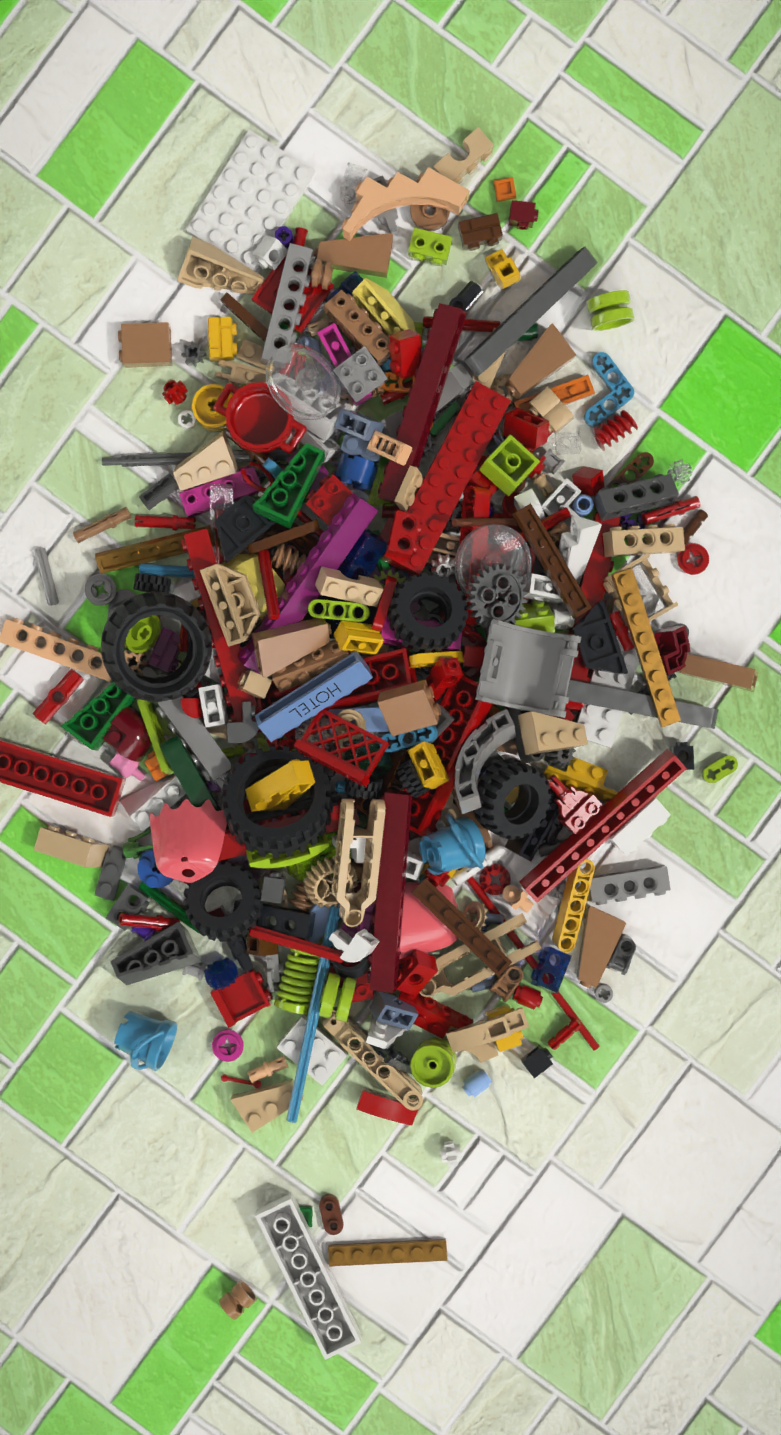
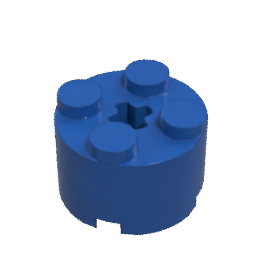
[335,453,379,491]
[137,849,174,888]

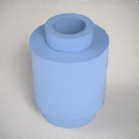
[572,495,594,517]
[462,1069,492,1098]

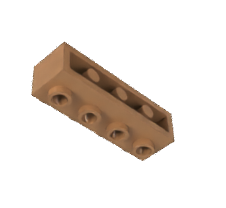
[324,290,391,366]
[272,639,353,692]

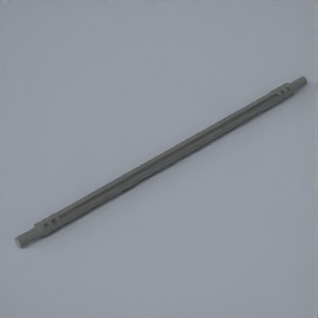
[102,446,385,467]

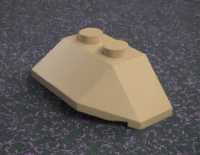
[200,563,261,647]

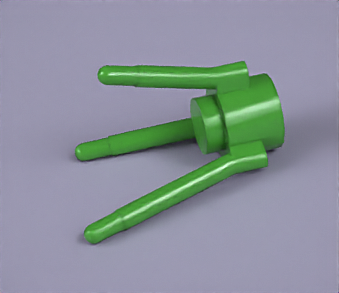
[123,828,153,859]

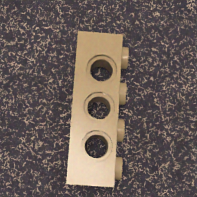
[603,524,685,557]

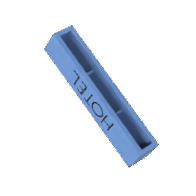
[255,651,373,742]

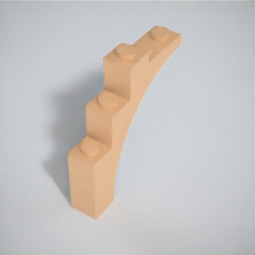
[341,167,470,241]

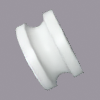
[178,410,197,429]

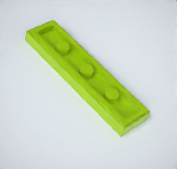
[137,699,174,775]

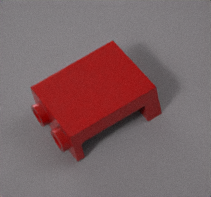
[210,968,273,1028]

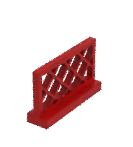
[294,709,389,788]

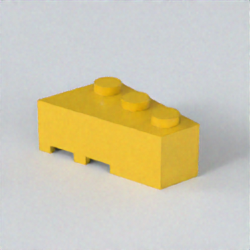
[245,759,315,811]

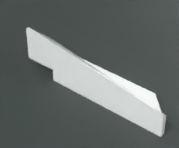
[558,516,602,585]

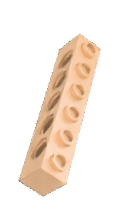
[0,617,113,682]

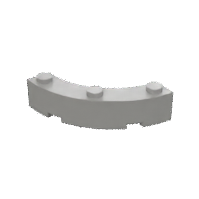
[379,363,475,451]
[455,709,516,814]

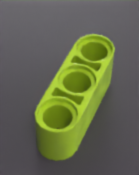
[308,599,370,622]

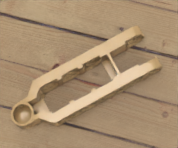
[331,799,386,927]
[419,913,542,997]
[322,1010,423,1111]

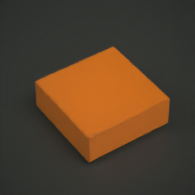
[493,177,517,202]

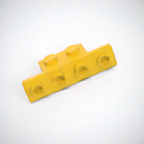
[543,757,618,803]

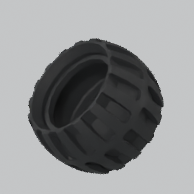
[101,592,212,702]

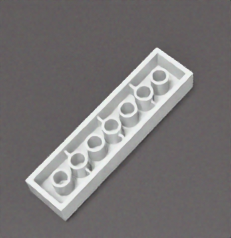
[575,589,659,748]
[255,1193,361,1360]

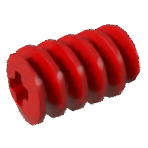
[593,410,638,451]

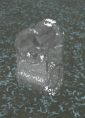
[340,162,367,205]

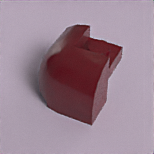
[653,625,691,675]
[103,706,152,762]

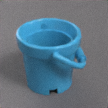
[419,813,485,875]
[114,1011,177,1071]

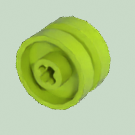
[586,290,635,331]
[124,615,161,653]
[319,972,357,1022]
[410,1037,457,1088]

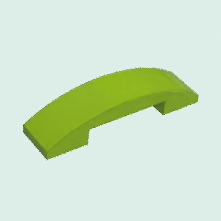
[246,833,329,868]

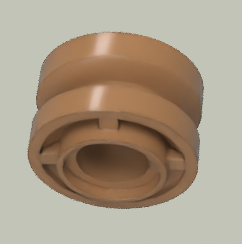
[310,259,333,290]

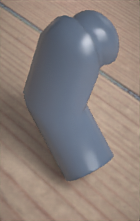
[299,336,323,361]
[481,913,504,932]
[471,974,495,993]

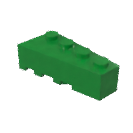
[253,443,325,529]
[61,682,137,751]

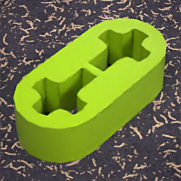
[702,755,738,783]

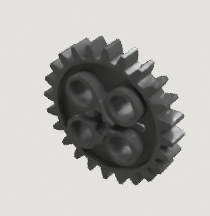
[466,563,528,629]

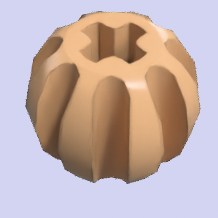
[124,649,148,675]

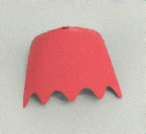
[150,799,227,883]
[399,882,458,959]

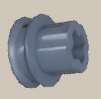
[486,429,507,455]

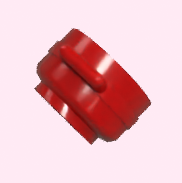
[213,382,307,454]

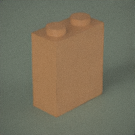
[118,322,172,368]
[377,680,441,736]

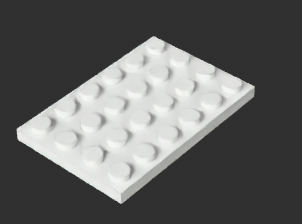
[186,130,316,271]

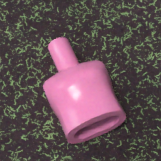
[109,753,146,781]

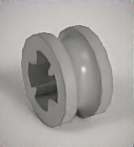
[594,983,613,1003]

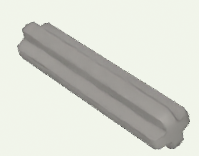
[34,548,59,606]

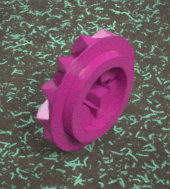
[212,1030,244,1062]

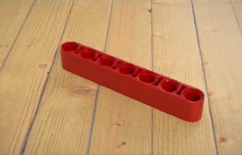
[456,485,491,625]

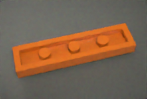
[514,375,595,413]

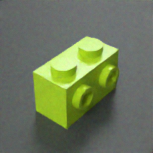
[408,228,453,266]

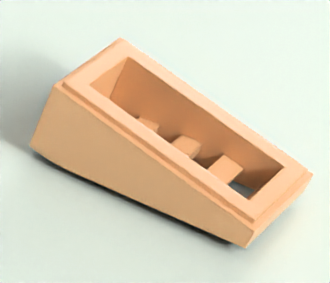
[367,430,412,466]

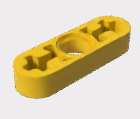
[409,651,464,668]

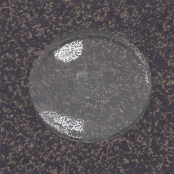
[266,344,341,420]
[454,524,532,605]

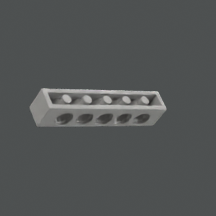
[261,243,316,369]

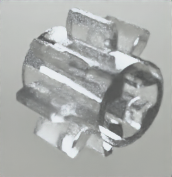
[667,459,692,486]

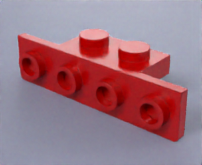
[398,991,474,1039]

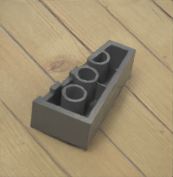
[110,922,202,985]

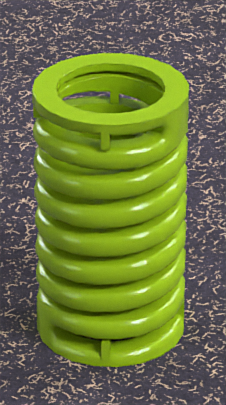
[274,948,320,1015]

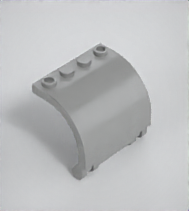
[476,619,581,718]

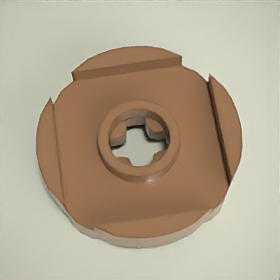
[410,205,450,231]

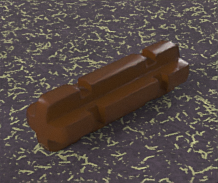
[683,509,708,544]

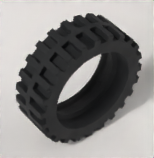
[221,746,333,858]

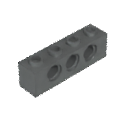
[593,474,679,521]

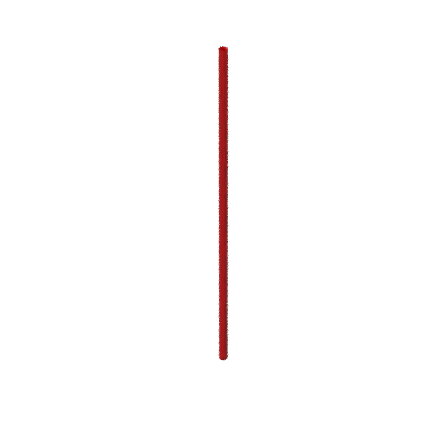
[433,826,600,1051]

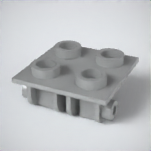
[333,346,388,403]

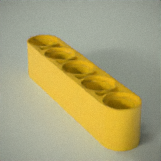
[552,858,595,953]

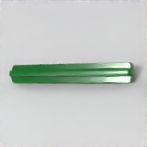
[138,881,199,933]

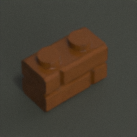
[458,213,503,251]

